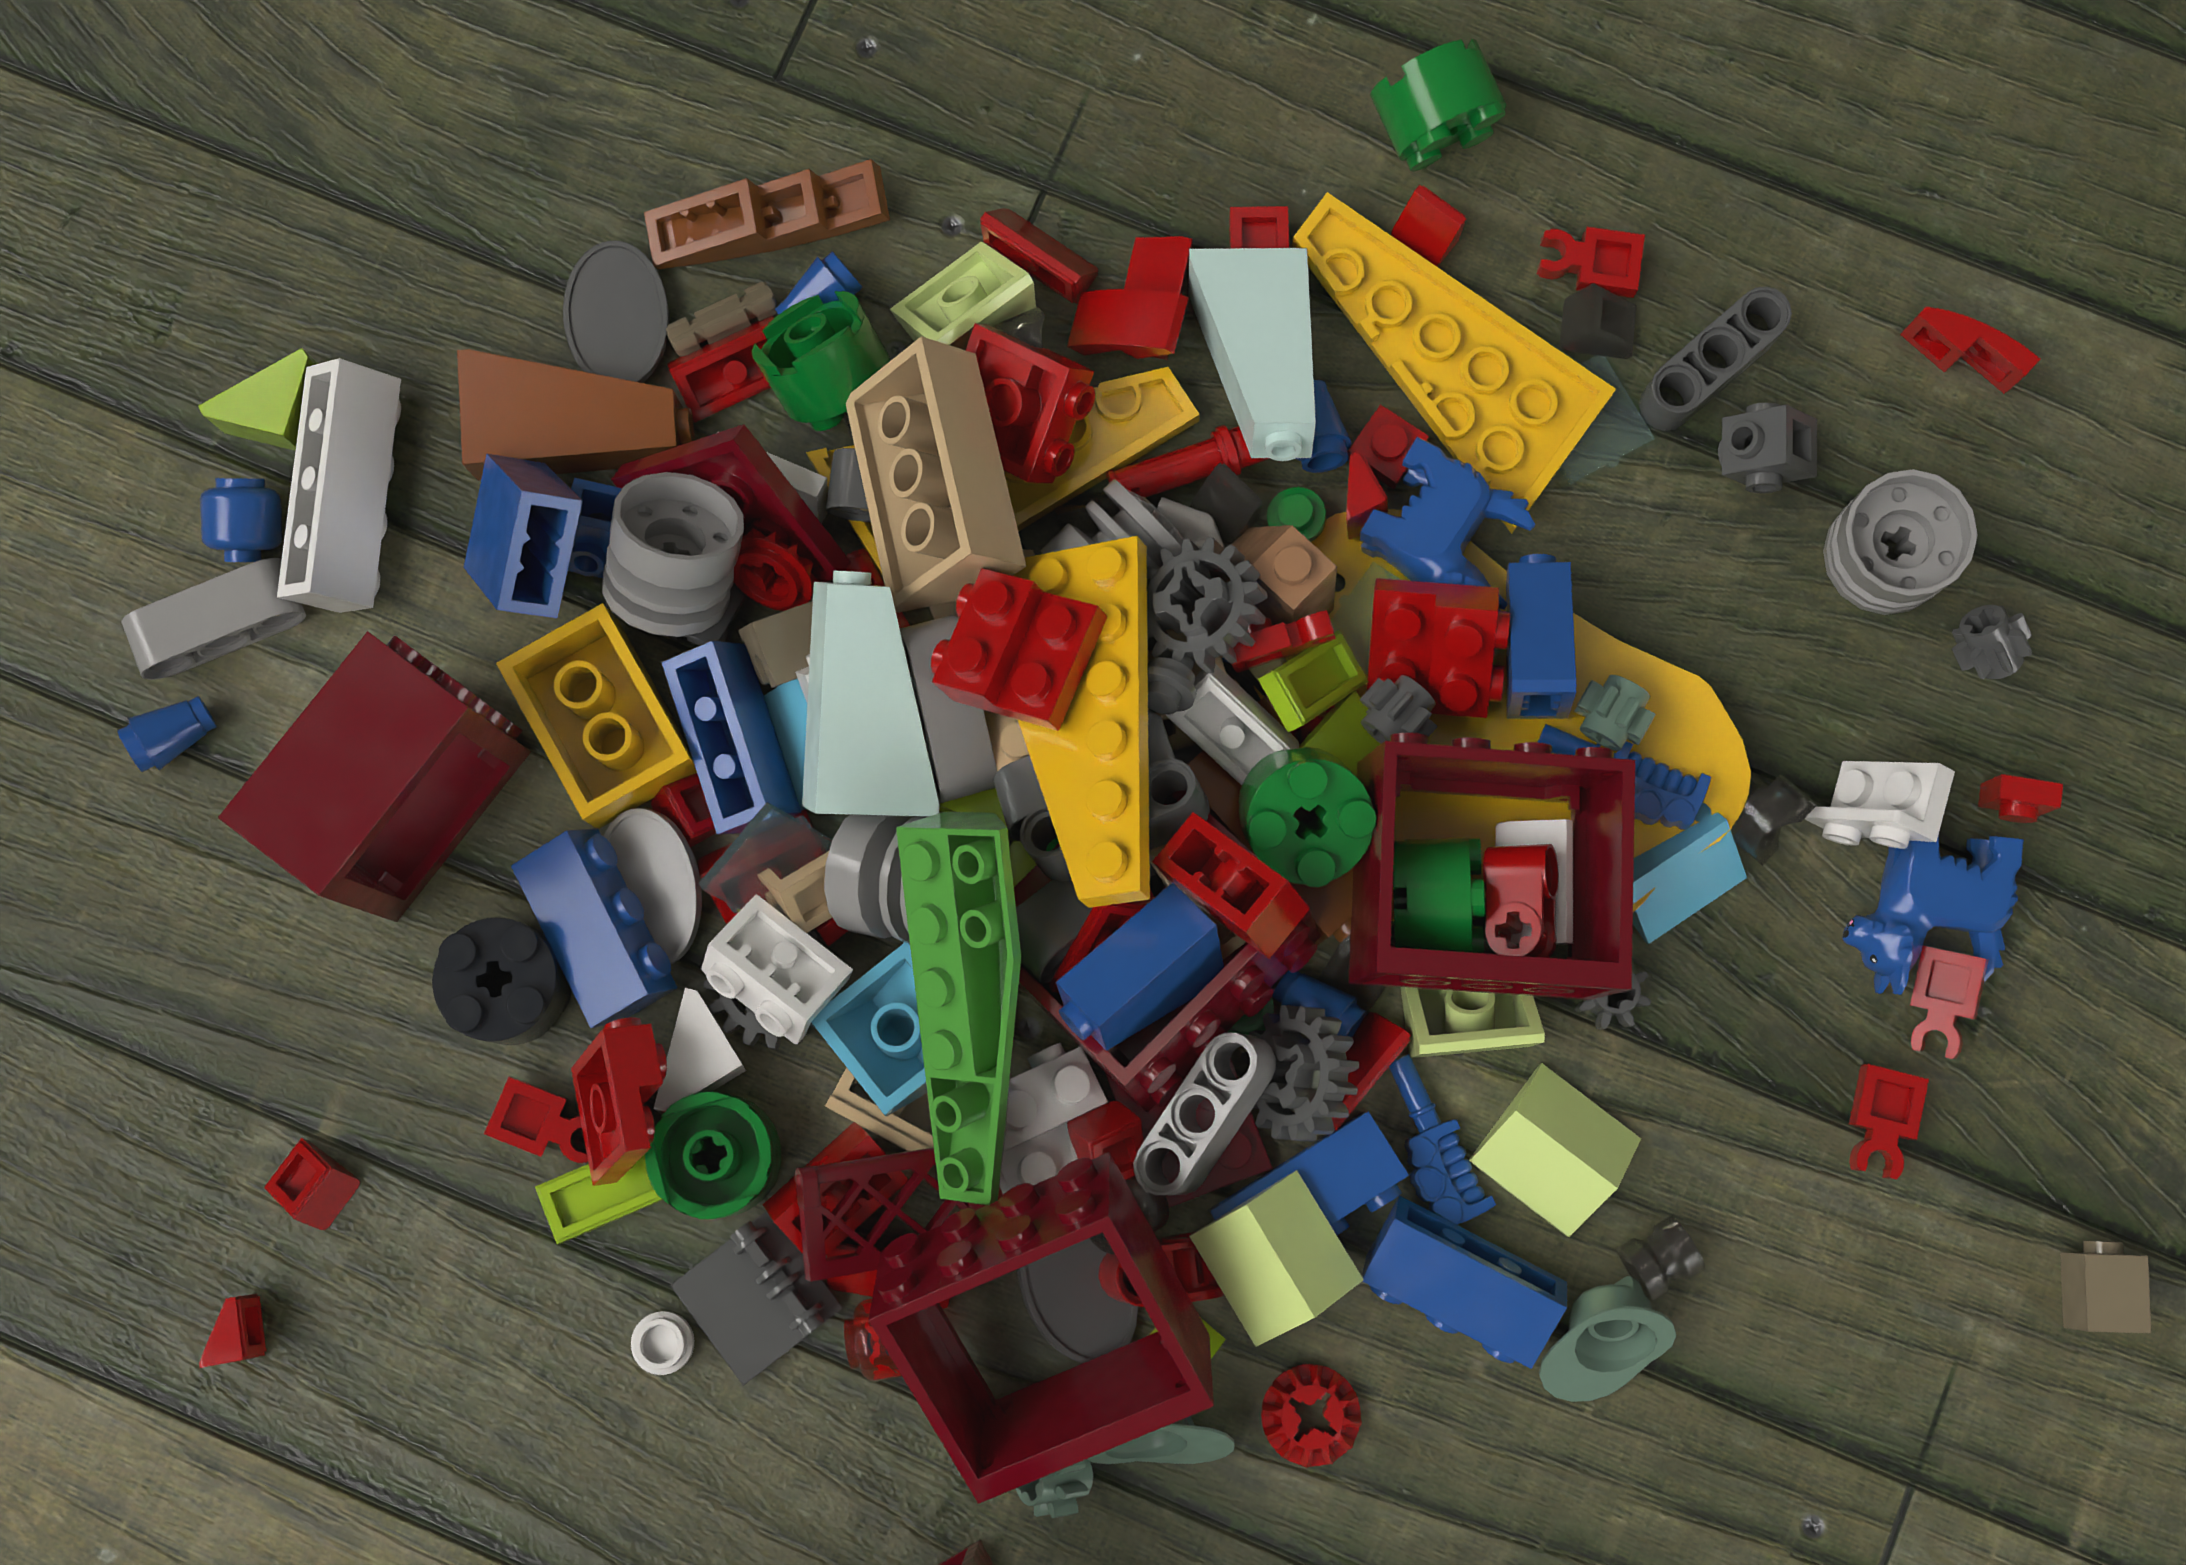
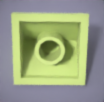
[890,241,1036,350]
[1401,954,1545,1058]
[1469,1063,1641,1237]
[1189,1170,1364,1347]

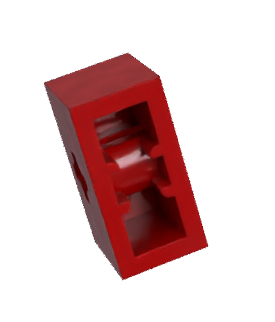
[1152,812,1310,959]
[762,1122,909,1256]

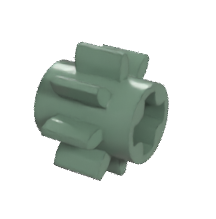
[1575,675,1656,751]
[1016,1459,1093,1518]

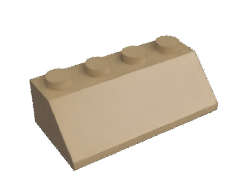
[846,336,1026,613]

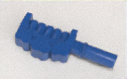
[1538,724,1711,830]
[1389,1054,1496,1225]

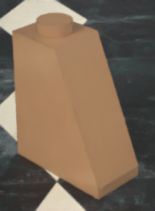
[1209,525,1337,625]

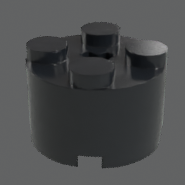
[432,917,572,1045]

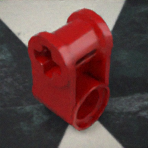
[1483,844,1559,958]
[1098,1232,1224,1307]

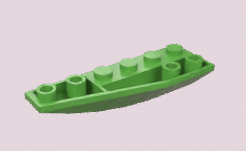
[896,812,1021,1205]

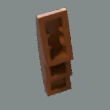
[644,159,890,269]

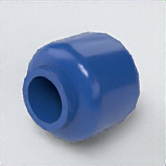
[200,478,283,562]

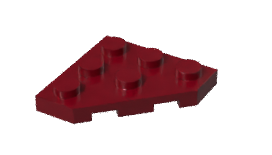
[611,424,851,582]

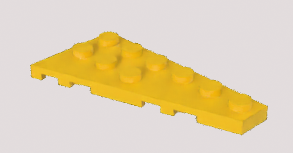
[1292,192,1616,534]
[806,367,1200,574]
[1013,535,1150,908]

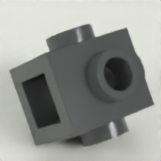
[1718,403,1817,493]

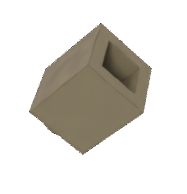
[2060,1240,2151,1333]

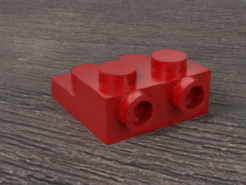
[966,323,1096,484]
[931,568,1108,731]
[1367,578,1510,718]
[571,1017,667,1186]

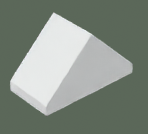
[654,988,746,1114]

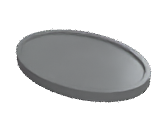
[604,808,702,964]

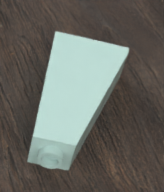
[1188,248,1316,461]
[802,570,939,816]

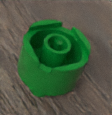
[1370,39,1506,172]
[752,291,891,431]
[1239,747,1376,887]
[1393,838,1485,953]
[645,1092,781,1219]

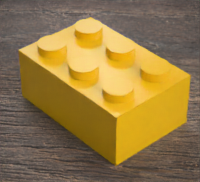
[496,603,697,829]

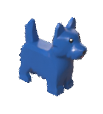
[1360,437,1535,611]
[1842,835,2024,995]

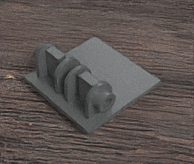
[670,1211,843,1386]

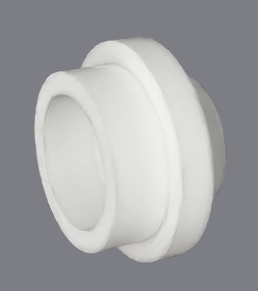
[631,1311,694,1375]

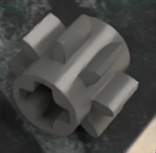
[1952,605,2032,679]
[1360,675,1438,744]
[1574,972,1651,1030]

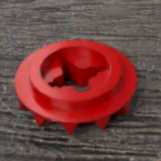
[733,528,819,611]
[1261,1364,1362,1468]

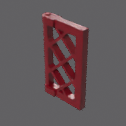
[795,1147,986,1282]

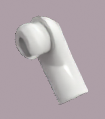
[1157,497,1224,571]

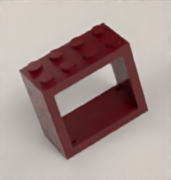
[218,631,531,922]
[1349,733,1635,1000]
[1014,791,1320,1113]
[868,1152,1214,1504]

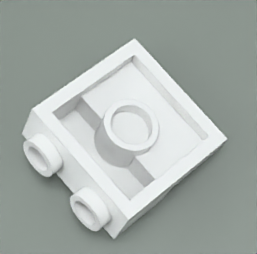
[1000,1043,1108,1194]

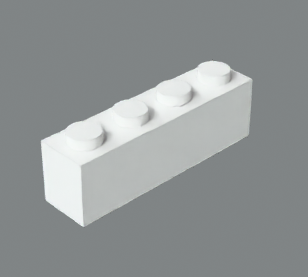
[277,358,401,613]

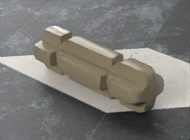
[666,282,778,356]

